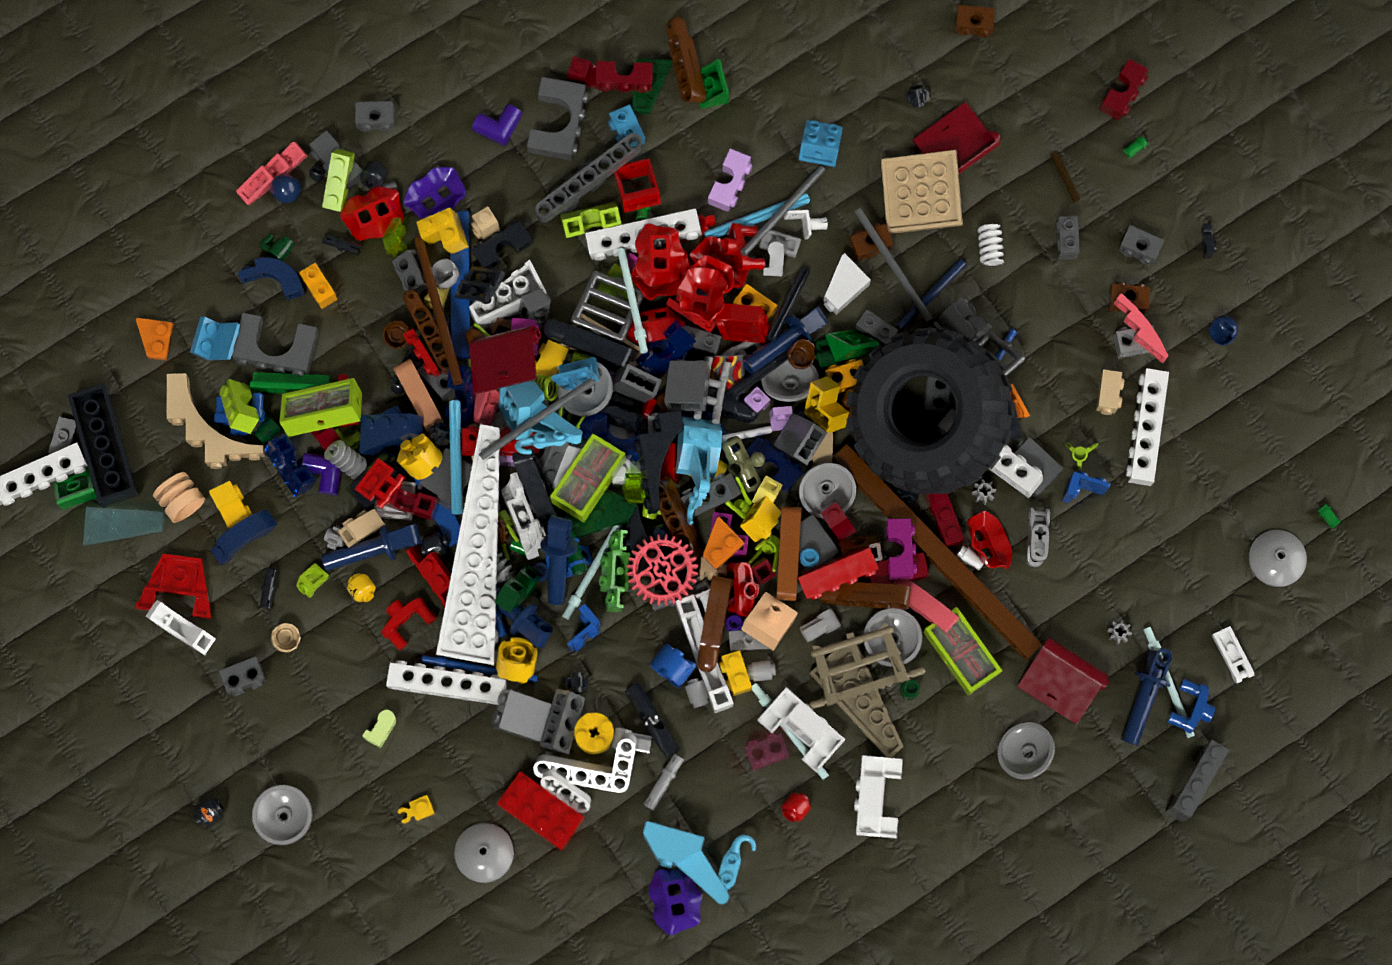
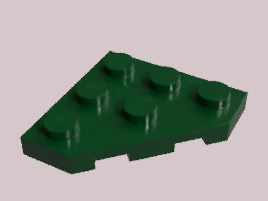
[565,489,637,538]

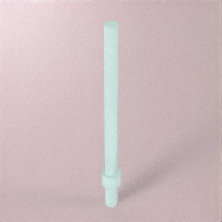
[617,248,648,353]
[562,524,623,620]
[1144,627,1195,738]
[752,683,829,780]

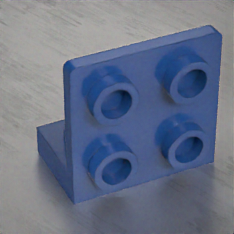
[1062,471,1111,503]
[567,604,601,652]

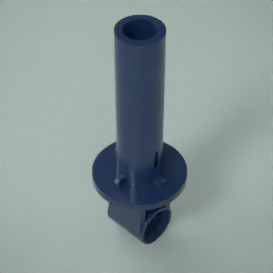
[742,306,828,374]
[540,516,578,605]
[322,524,422,571]
[496,585,553,647]
[1121,648,1172,746]

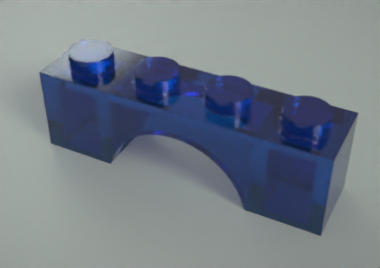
[579,412,641,466]

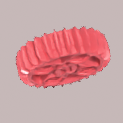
[627,534,698,606]

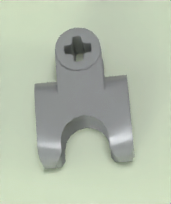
[1026,507,1050,567]

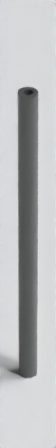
[740,165,825,256]
[854,208,933,322]
[479,377,596,460]

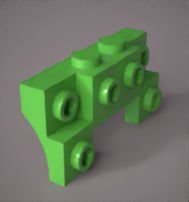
[599,530,630,613]

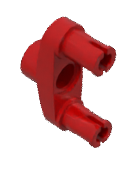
[721,223,765,271]
[726,562,759,617]
[381,597,437,651]

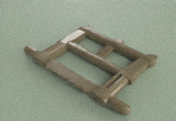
[809,623,925,709]

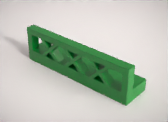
[250,372,330,394]

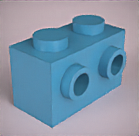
[608,105,645,147]

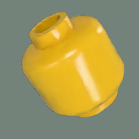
[347,573,376,602]

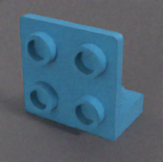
[799,120,843,167]
[190,317,240,360]
[551,357,600,390]

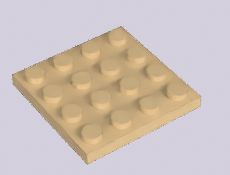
[881,150,963,234]

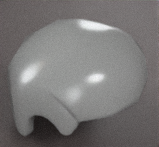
[432,259,459,289]

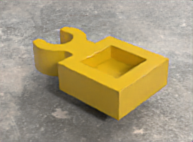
[397,795,435,824]

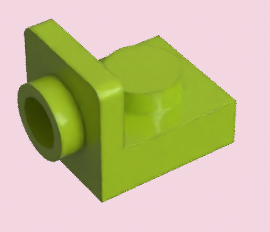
[296,563,329,598]

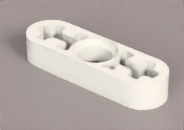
[541,770,591,813]

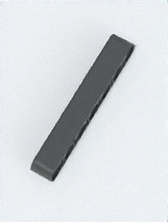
[535,133,642,222]

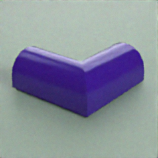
[472,104,522,147]
[302,453,342,496]

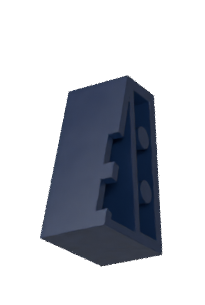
[360,414,423,456]

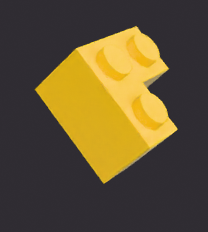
[416,208,469,254]
[804,376,849,433]
[209,481,253,529]

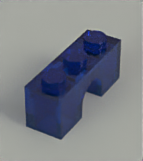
[635,320,696,378]
[445,365,475,428]
[264,433,316,497]
[746,437,803,494]

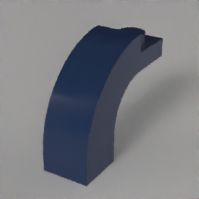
[238,258,305,300]
[210,509,278,565]

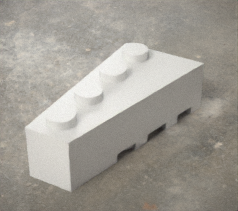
[469,260,546,329]

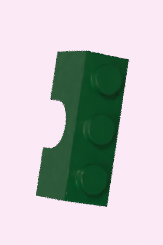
[494,565,543,613]

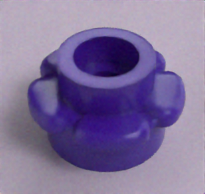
[725,614,744,631]

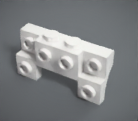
[501,472,546,560]
[758,688,845,773]
[855,756,903,838]

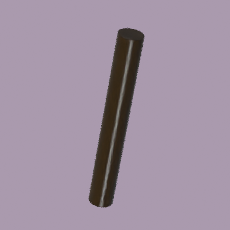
[1050,151,1081,203]

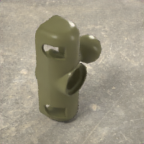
[721,436,765,493]

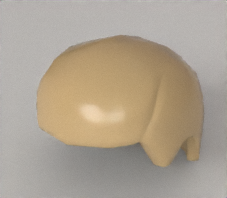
[271,623,301,653]

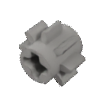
[972,479,996,505]
[324,525,346,550]
[1107,620,1132,645]

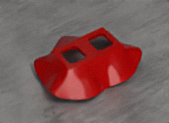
[340,187,404,241]
[635,223,685,286]
[689,236,750,288]
[630,246,691,300]
[676,255,734,317]
[677,268,728,323]
[625,306,685,343]
[967,511,1012,569]

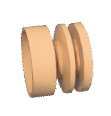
[153,472,206,523]

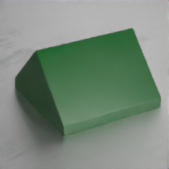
[699,59,729,109]
[826,329,880,361]
[53,469,97,510]

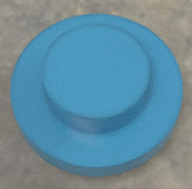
[800,548,819,567]

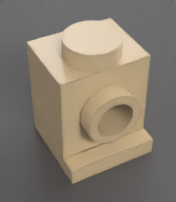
[699,557,727,582]

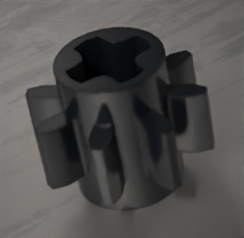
[906,85,930,107]
[427,422,450,446]
[896,488,919,504]
[565,673,588,695]

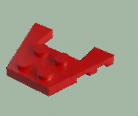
[135,554,211,619]

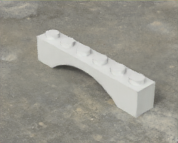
[675,595,733,713]

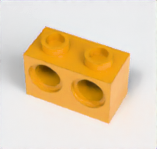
[299,263,338,309]
[733,284,777,324]
[825,359,864,394]

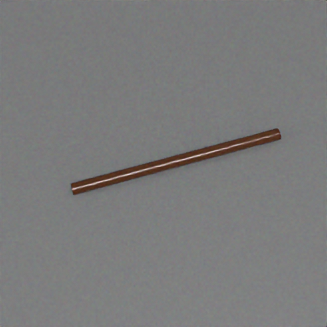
[414,236,463,385]

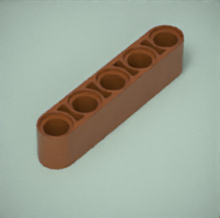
[776,506,801,601]

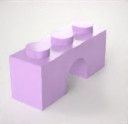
[708,149,753,212]

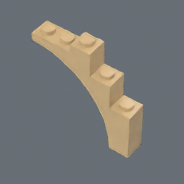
[167,373,265,469]

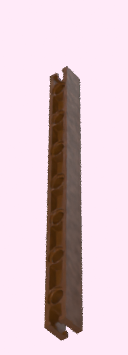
[832,444,1042,661]

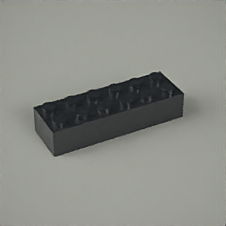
[68,383,140,507]

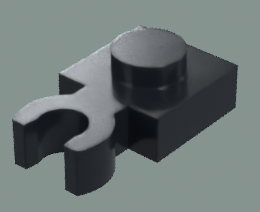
[1201,223,1217,259]

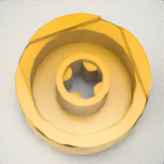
[397,434,443,480]
[496,638,538,684]
[574,713,614,755]

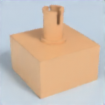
[741,592,798,651]

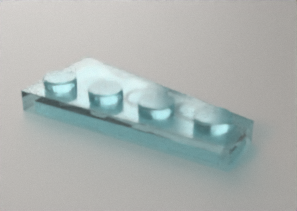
[83,507,165,546]

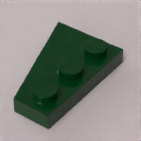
[632,58,673,115]

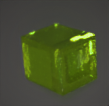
[334,426,361,449]
[622,473,645,503]

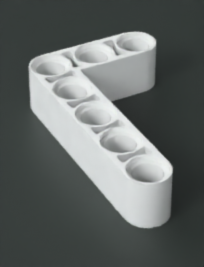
[534,733,637,793]

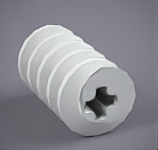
[978,224,1004,266]

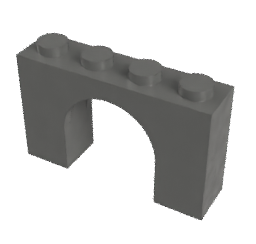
[527,77,589,161]
[232,313,319,376]
[1165,740,1229,822]

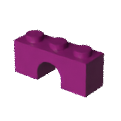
[886,519,917,580]

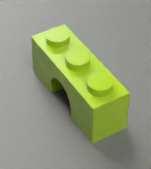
[322,149,355,211]
[560,202,621,238]
[220,379,259,434]

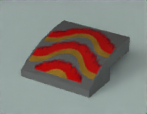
[704,355,746,393]

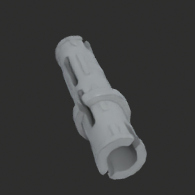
[643,754,684,811]

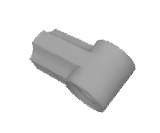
[799,609,841,643]
[611,728,652,754]

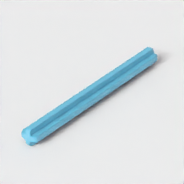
[704,193,810,238]
[449,400,463,515]

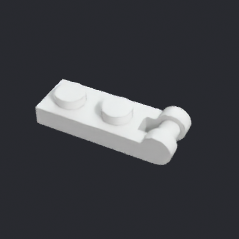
[1212,626,1254,684]

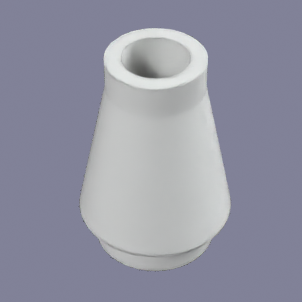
[955,544,983,570]

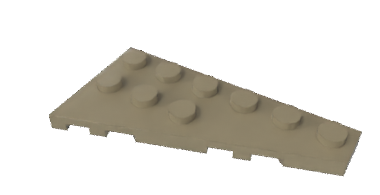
[809,647,903,758]

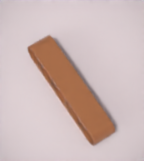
[393,359,450,449]

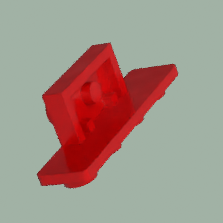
[406,545,451,607]

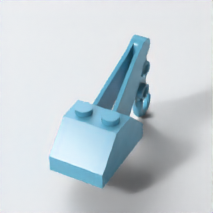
[498,375,582,454]
[676,416,722,525]
[643,821,756,904]

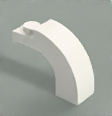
[146,600,215,655]

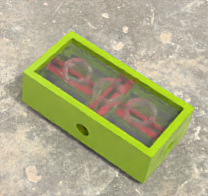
[280,378,362,437]
[550,434,626,523]
[923,607,1002,696]

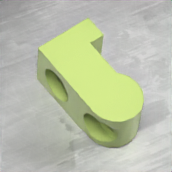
[363,710,396,748]

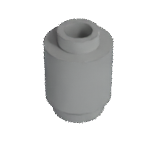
[747,660,776,682]
[685,678,709,708]

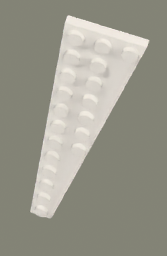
[436,424,500,665]

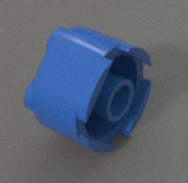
[649,643,696,688]

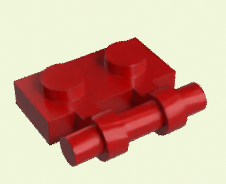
[355,458,405,509]

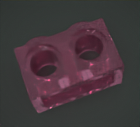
[744,733,790,772]

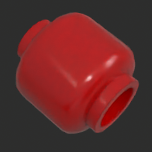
[782,793,811,822]

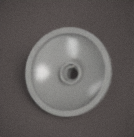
[761,360,819,402]
[557,362,613,416]
[799,462,856,518]
[1249,530,1307,587]
[864,609,922,667]
[998,722,1055,779]
[252,785,312,845]
[454,823,514,883]

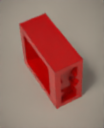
[614,159,661,213]
[714,303,771,344]

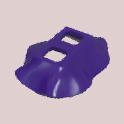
[404,167,466,220]
[649,869,702,935]

